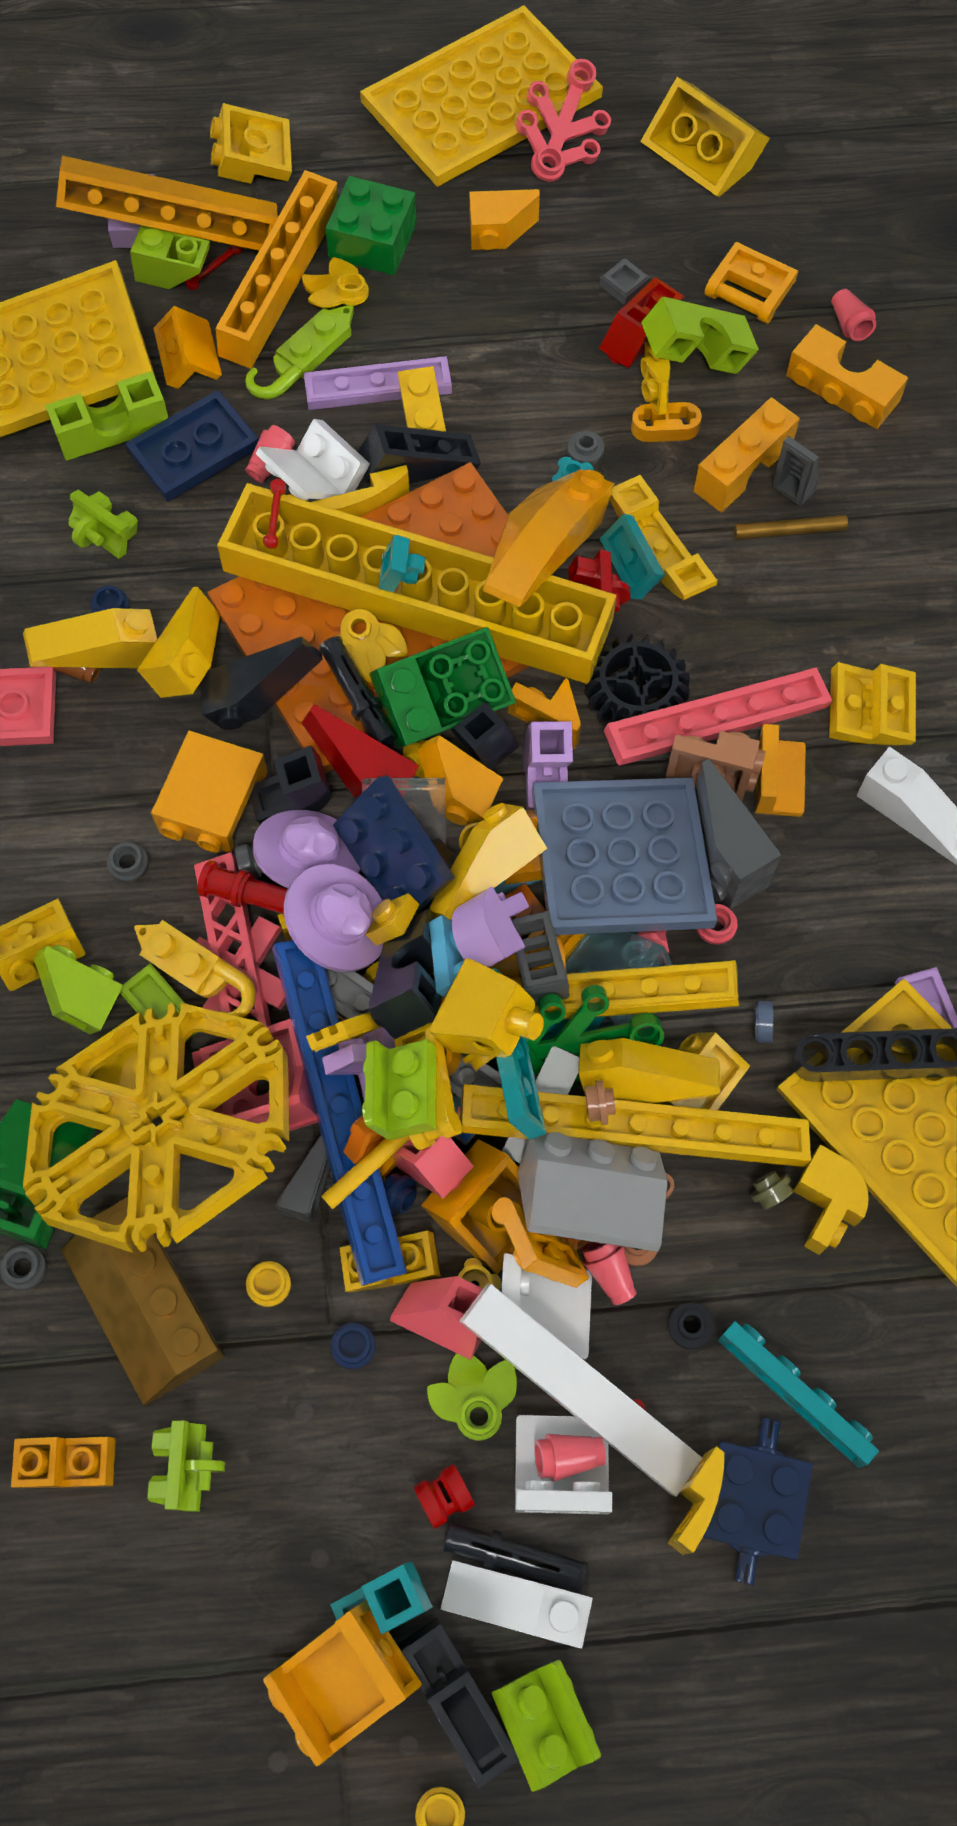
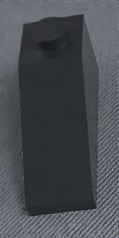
[358,424,481,484]
[200,636,323,730]

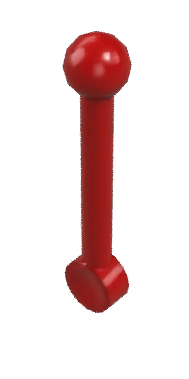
[185,245,243,290]
[263,479,286,549]

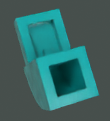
[330,1561,433,1634]

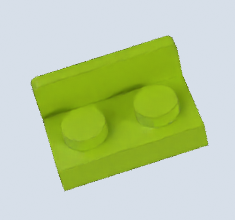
[362,1039,436,1140]
[491,1660,601,1792]

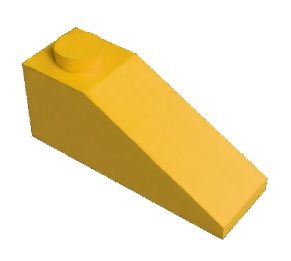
[137,587,220,698]
[23,608,157,668]
[429,803,547,920]
[578,1038,720,1103]

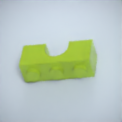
[641,296,759,374]
[45,371,168,461]

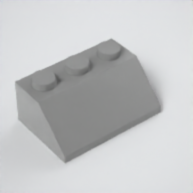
[517,1132,668,1252]

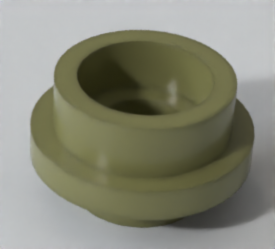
[750,1171,793,1210]

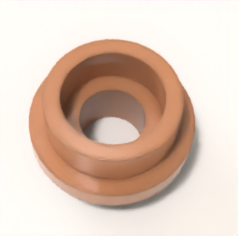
[585,1080,616,1125]

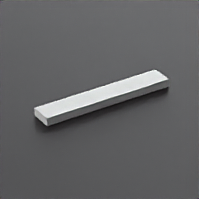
[459,1284,702,1497]

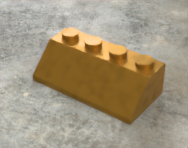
[61,1197,225,1406]

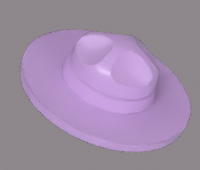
[253,810,361,888]
[284,864,383,972]

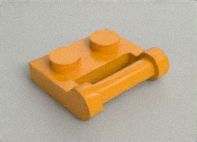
[704,242,798,324]
[492,1197,589,1288]

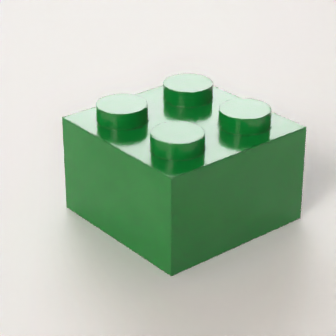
[325,176,417,276]

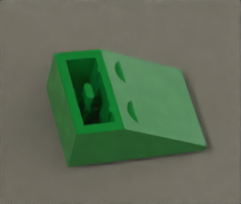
[369,627,516,747]
[0,1099,96,1249]

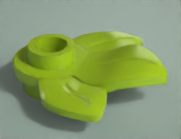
[427,1353,517,1441]

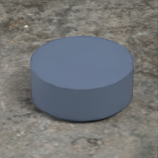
[755,1001,773,1043]

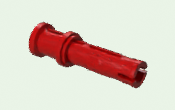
[198,860,288,914]

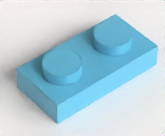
[429,915,464,998]

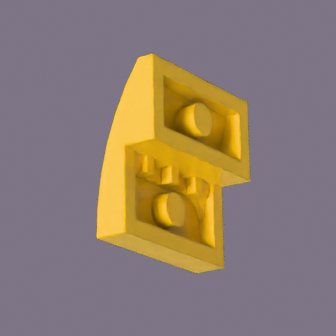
[829,662,916,745]
[668,1446,724,1555]

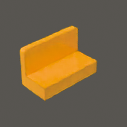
[153,306,222,389]
[755,724,806,817]

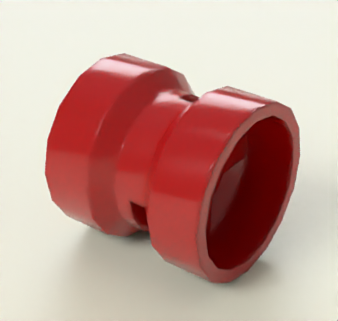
[413,1463,475,1530]

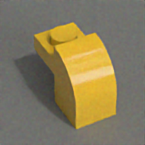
[793,1144,868,1255]

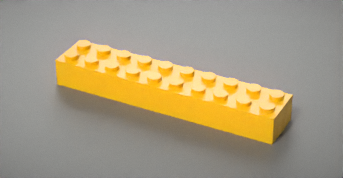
[217,483,617,684]

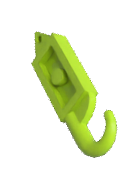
[245,305,354,400]

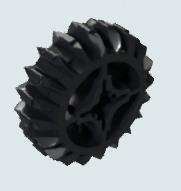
[584,633,691,723]

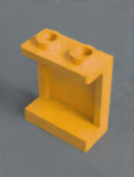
[151,731,268,853]
[263,1600,423,1766]

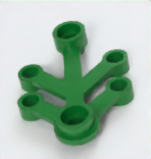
[496,985,664,1092]

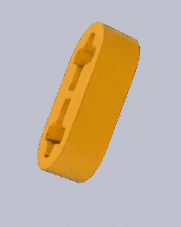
[631,402,702,442]

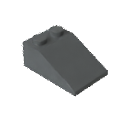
[695,758,782,910]

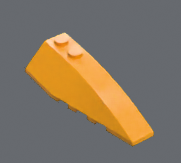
[483,469,615,607]

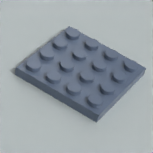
[531,777,717,935]

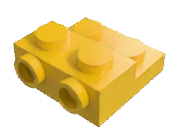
[210,103,292,184]

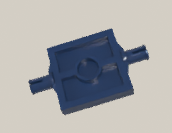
[703,1418,813,1586]

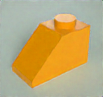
[469,189,540,250]
[417,735,503,826]

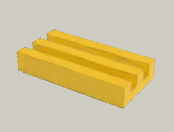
[306,1012,383,1052]

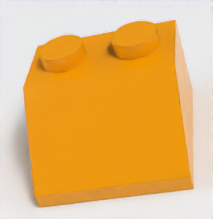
[421,1139,523,1274]

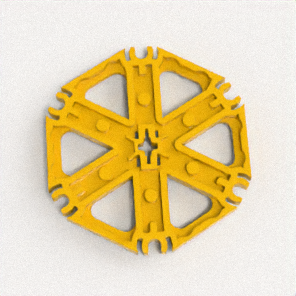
[23,1003,289,1253]

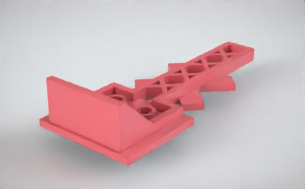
[192,852,318,1132]

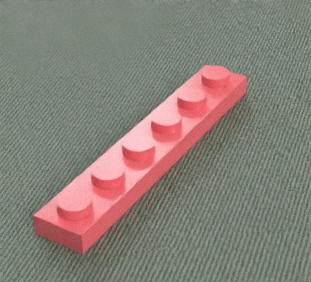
[604,667,832,766]

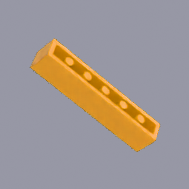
[56,155,278,251]
[215,170,337,369]

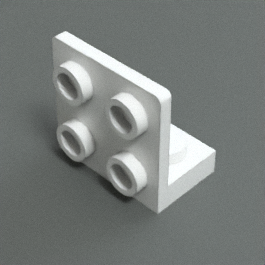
[256,419,370,501]
[501,1253,592,1360]
[515,1415,612,1515]

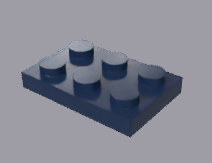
[125,390,259,502]
[333,775,455,916]

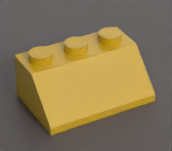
[640,77,770,197]

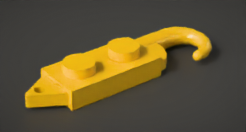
[134,920,256,1018]

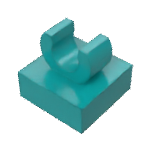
[378,535,425,593]

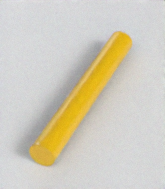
[321,1136,410,1209]

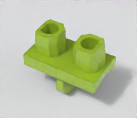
[69,489,138,559]
[147,1420,225,1512]

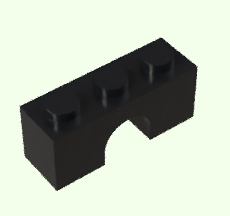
[368,909,441,1040]

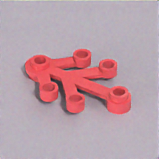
[515,59,611,182]

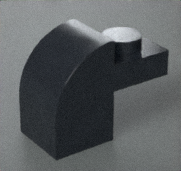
[450,702,519,770]
[250,746,331,825]

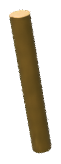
[734,515,848,540]

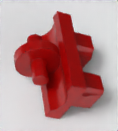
[568,549,631,613]

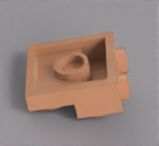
[665,731,766,801]

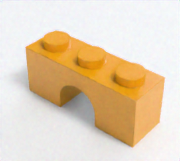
[786,324,908,429]
[693,397,800,513]

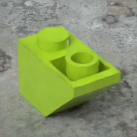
[130,225,210,289]
[34,945,123,1034]

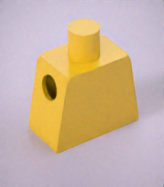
[428,958,544,1058]

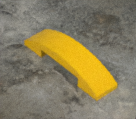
[288,465,409,517]
[610,475,717,600]

